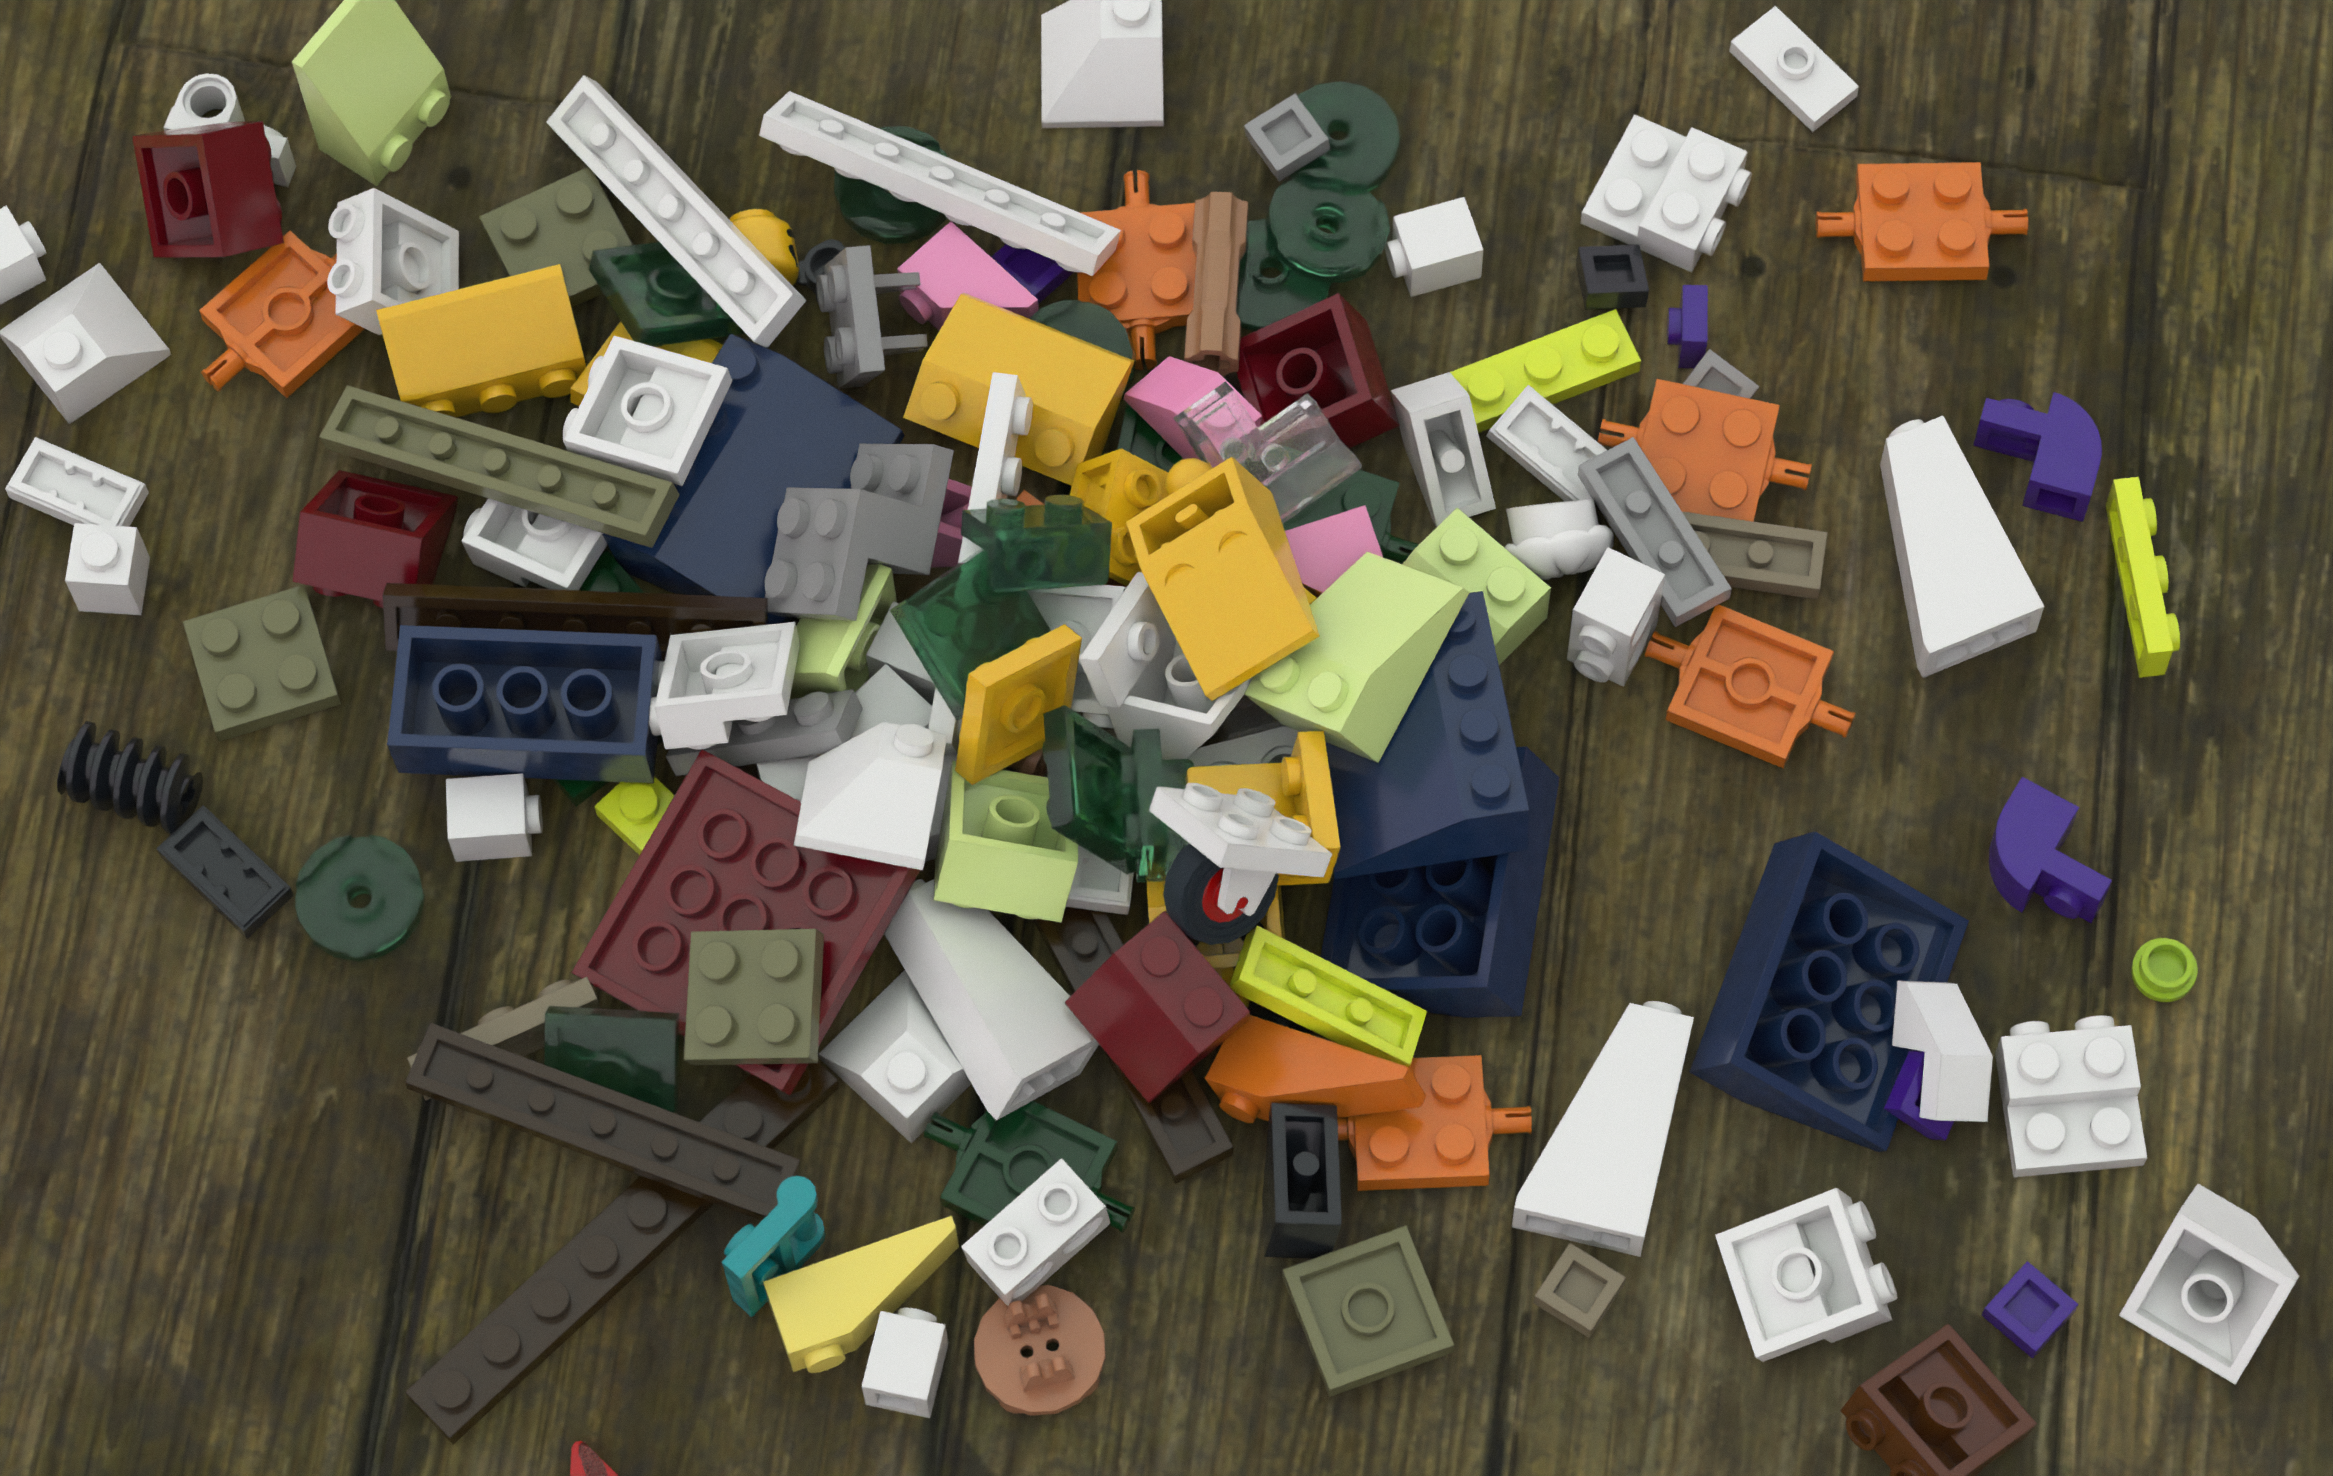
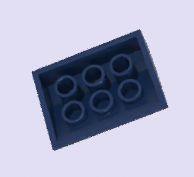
[602,334,905,625]
[1326,591,1529,879]
[1320,746,1560,1018]
[1690,831,1969,1152]

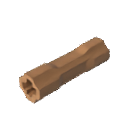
[1184,192,1249,378]

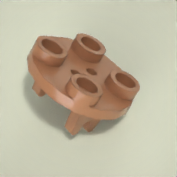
[974,1285,1106,1416]

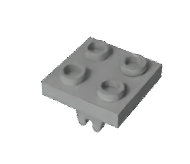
[817,245,928,389]

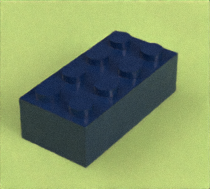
[387,625,664,783]

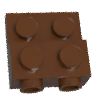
[1840,1323,2037,1476]

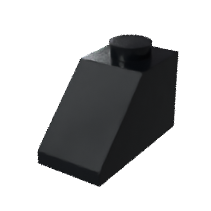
[1262,1103,1342,1259]

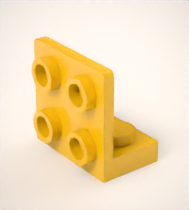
[1049,448,1169,586]
[1185,731,1341,886]

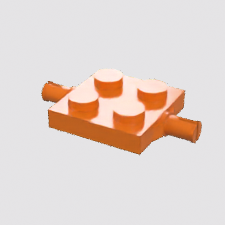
[1815,162,2028,281]
[1077,170,1197,370]
[199,231,365,398]
[1598,379,1812,522]
[1645,604,1856,769]
[1337,1055,1532,1191]

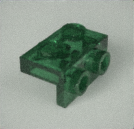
[961,495,1112,593]
[1118,729,1194,882]

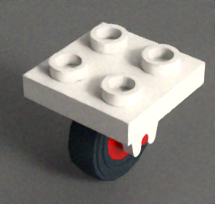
[1149,783,1332,945]

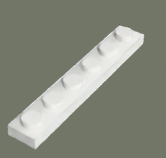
[546,75,806,348]
[759,91,1121,276]
[928,372,1033,756]

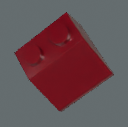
[132,121,284,258]
[1237,293,1400,454]
[292,470,458,608]
[1064,911,1250,1104]

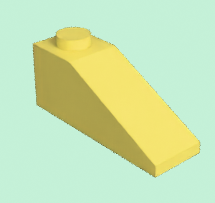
[763,1216,959,1373]

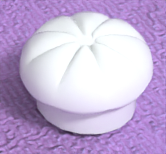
[1504,499,1614,580]

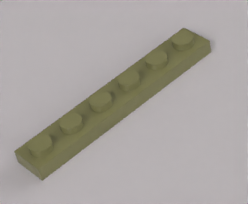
[319,385,679,548]

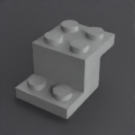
[765,444,954,621]

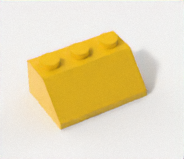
[376,264,586,417]
[903,293,1134,486]

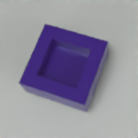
[991,244,1074,304]
[1667,285,1708,368]
[1884,1051,1954,1140]
[1982,1261,2079,1359]

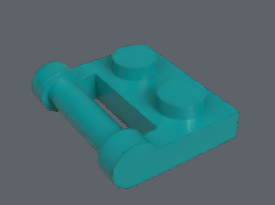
[722,1176,826,1317]

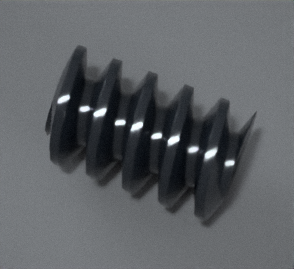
[57,721,203,834]

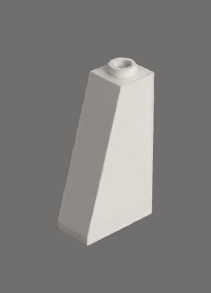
[1880,416,2044,678]
[884,879,1099,1120]
[1512,1001,1694,1257]

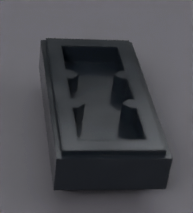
[156,805,294,939]

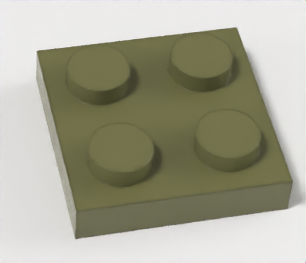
[479,167,645,308]
[183,584,341,742]
[684,929,824,1065]
[1282,1226,1454,1397]

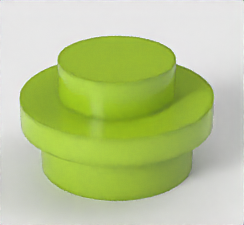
[2131,938,2198,1002]

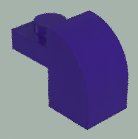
[1973,392,2102,522]
[1988,777,2112,924]

